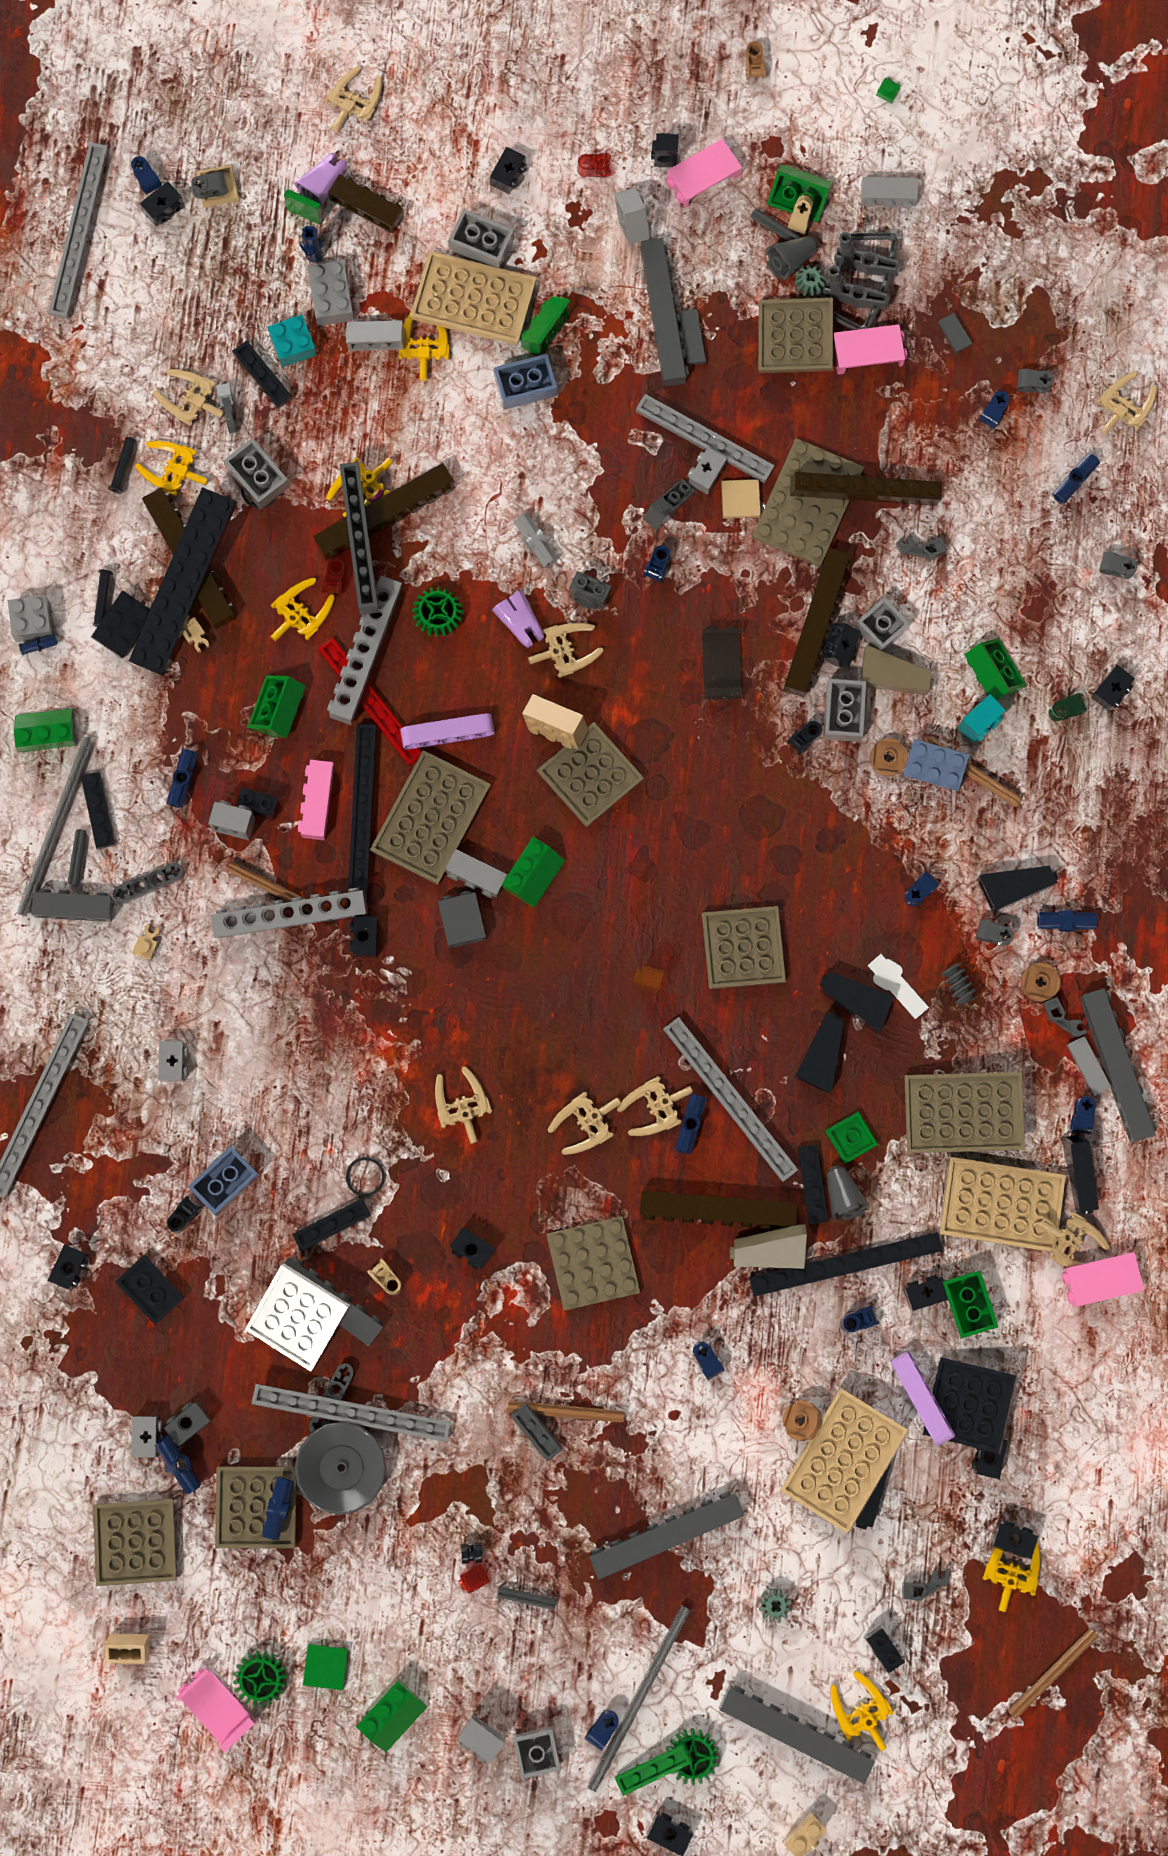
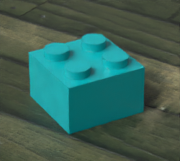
[267,314,316,368]
[957,694,1006,744]

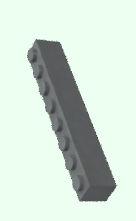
[640,238,689,387]
[340,462,379,615]
[1079,988,1157,1143]
[589,1491,745,1580]
[718,1685,875,1784]

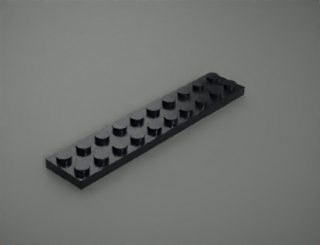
[129,487,238,676]

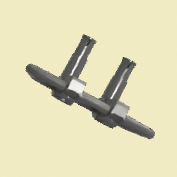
[823,232,901,330]

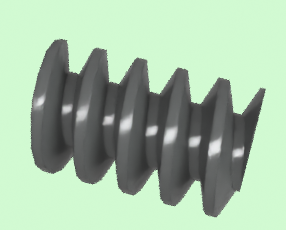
[941,962,979,1005]

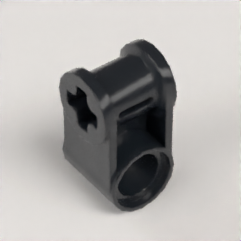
[787,721,822,756]
[167,1196,202,1234]

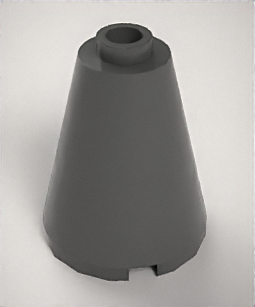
[765,236,817,281]
[827,1165,870,1222]

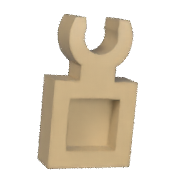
[182,617,210,653]
[132,924,160,961]

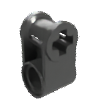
[191,172,228,199]
[1017,369,1054,394]
[1099,552,1138,579]
[975,919,1014,946]

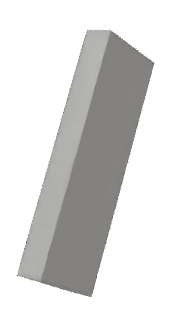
[1066,1036,1112,1097]

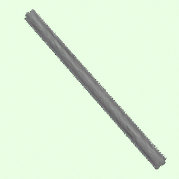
[16,736,94,917]
[587,1605,691,1792]

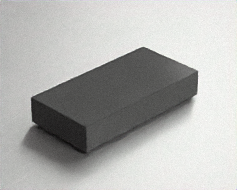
[937,313,972,354]

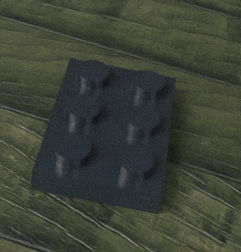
[91,590,150,659]
[115,1255,185,1325]

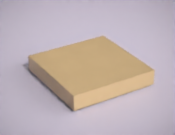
[196,165,240,208]
[721,480,760,519]

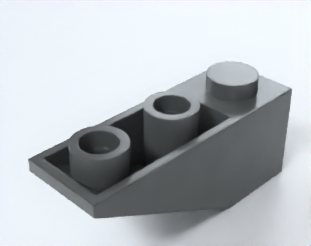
[643,479,696,531]

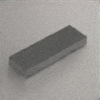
[679,309,706,366]
[510,1403,563,1462]

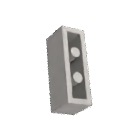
[861,177,918,208]
[346,319,405,351]
[445,849,507,898]

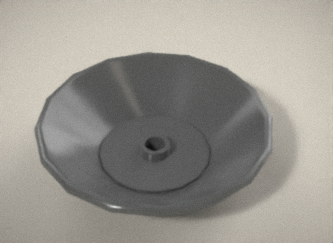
[295,1422,386,1515]

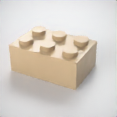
[522,694,588,750]

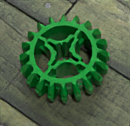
[412,586,463,637]
[233,1651,288,1707]
[667,1728,720,1785]

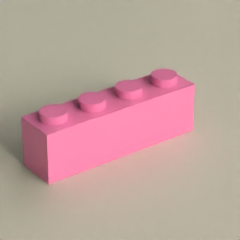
[298,760,334,840]

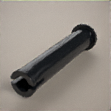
[108,437,137,494]
[93,569,113,627]

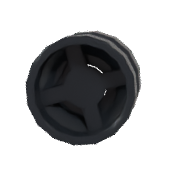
[461,1542,482,1564]

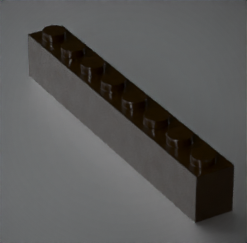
[313,463,455,560]
[790,472,942,506]
[142,487,236,630]
[783,547,852,697]
[639,1191,797,1229]

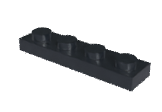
[232,340,292,409]
[81,772,116,850]
[797,1145,829,1225]
[292,1198,371,1252]

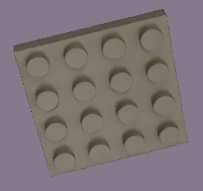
[758,298,833,373]
[537,722,644,828]
[701,906,786,989]
[546,1216,640,1311]
[215,1467,297,1548]
[93,1499,177,1586]

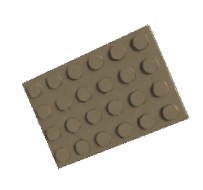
[752,438,864,567]
[370,750,491,885]
[905,1072,1025,1153]

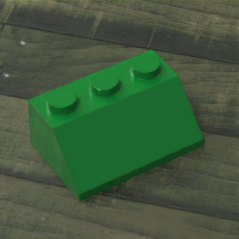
[766,164,833,223]
[520,296,570,356]
[964,638,1027,701]
[247,675,305,738]
[14,708,76,753]
[502,837,565,908]
[943,1270,999,1339]
[356,1679,428,1752]

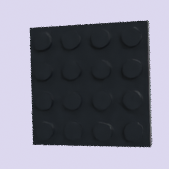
[923,1357,1018,1454]

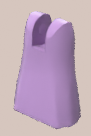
[294,152,347,206]
[492,590,544,648]

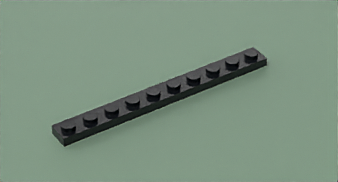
[347,724,376,908]
[749,1232,943,1297]

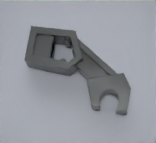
[216,383,236,434]
[896,537,947,561]
[1042,997,1087,1038]
[902,1570,950,1601]

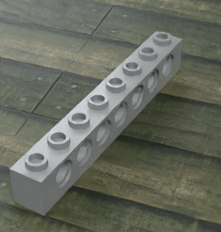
[327,576,402,725]
[211,888,368,938]

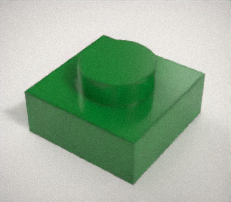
[876,78,901,104]

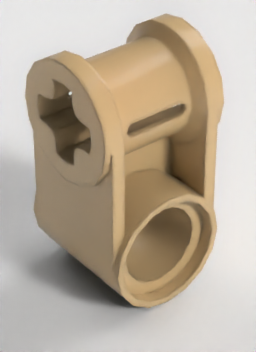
[787,195,813,234]
[367,1258,402,1295]

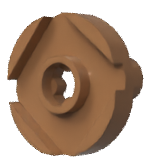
[869,738,908,777]
[1021,963,1060,1002]
[783,1400,822,1441]

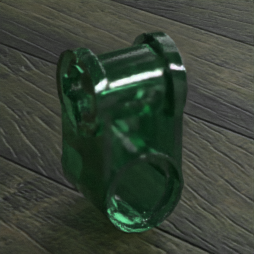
[1048,693,1087,722]

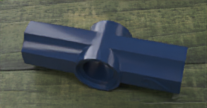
[299,226,324,264]
[1052,453,1100,505]
[166,749,199,808]
[1037,910,1097,932]
[675,1094,707,1155]
[154,1435,201,1494]
[262,1477,294,1541]

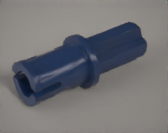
[19,634,58,655]

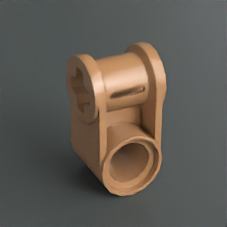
[745,41,765,79]

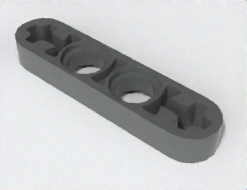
[113,863,184,904]
[309,1363,354,1433]

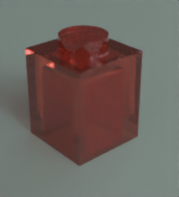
[458,1563,491,1594]

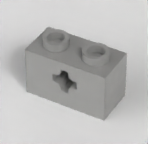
[687,447,727,495]
[158,1041,188,1082]
[131,1416,162,1457]

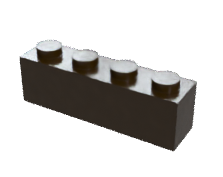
[328,174,404,234]

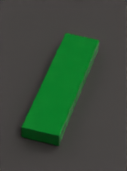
[614,1743,694,1796]

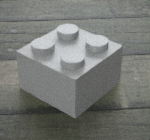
[614,188,652,245]
[7,595,53,643]
[854,597,910,651]
[208,800,256,841]
[458,1714,505,1764]
[513,1726,561,1779]

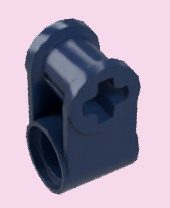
[131,156,162,195]
[979,391,1009,429]
[642,545,670,584]
[904,871,940,906]
[1070,1096,1096,1135]
[840,1305,880,1333]
[693,1342,725,1381]
[584,1710,618,1751]

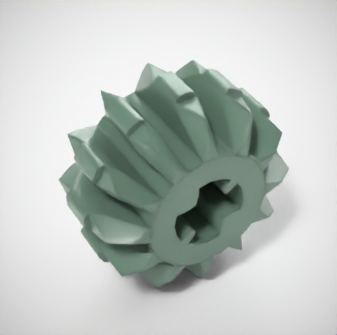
[794,264,826,298]
[758,1588,792,1623]

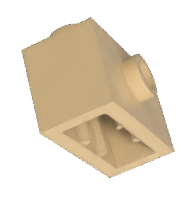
[104,1634,150,1664]
[783,1812,828,1856]

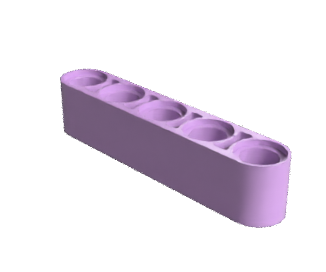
[400,713,495,749]
[891,1351,955,1446]

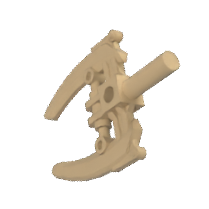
[324,66,382,132]
[154,369,225,426]
[1097,371,1157,435]
[528,623,603,678]
[435,1066,492,1144]
[617,1076,693,1136]
[548,1092,621,1155]
[1040,1212,1110,1268]

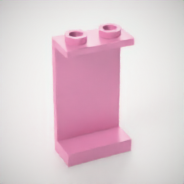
[665,138,742,208]
[833,324,907,375]
[1062,1252,1144,1307]
[176,1667,256,1752]

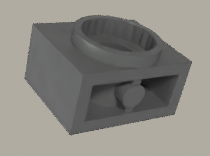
[569,571,611,611]

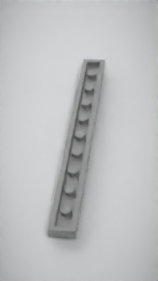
[49,142,108,319]
[0,1013,89,1199]
[663,1017,798,1182]
[252,1384,450,1442]

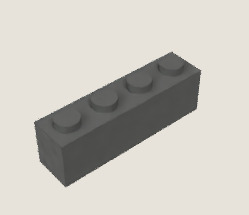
[31,889,113,922]

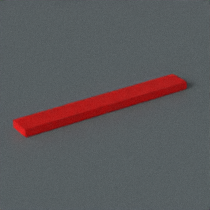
[318,638,422,767]

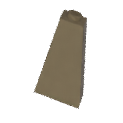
[860,645,934,695]
[729,1224,807,1269]

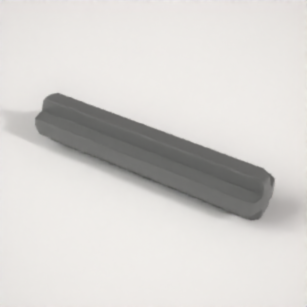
[750,209,800,241]
[67,829,87,886]
[498,1587,556,1610]

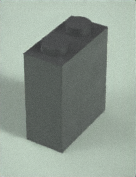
[438,891,486,948]

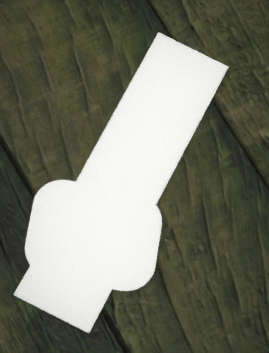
[867,954,929,1019]

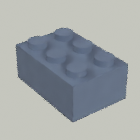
[493,354,557,410]
[903,739,969,791]
[188,1146,260,1216]

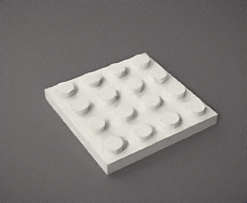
[245,1263,350,1371]

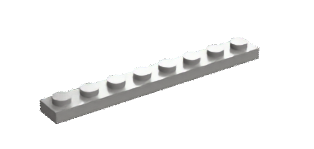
[636,394,774,483]

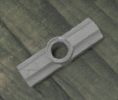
[514,513,558,569]

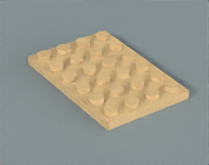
[410,251,537,346]
[939,1157,1066,1252]
[780,1388,909,1534]

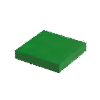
[284,189,323,225]
[825,1111,878,1165]
[303,1644,348,1690]

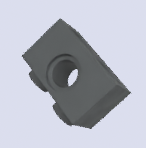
[164,1402,212,1447]

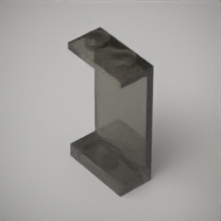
[702,626,743,700]

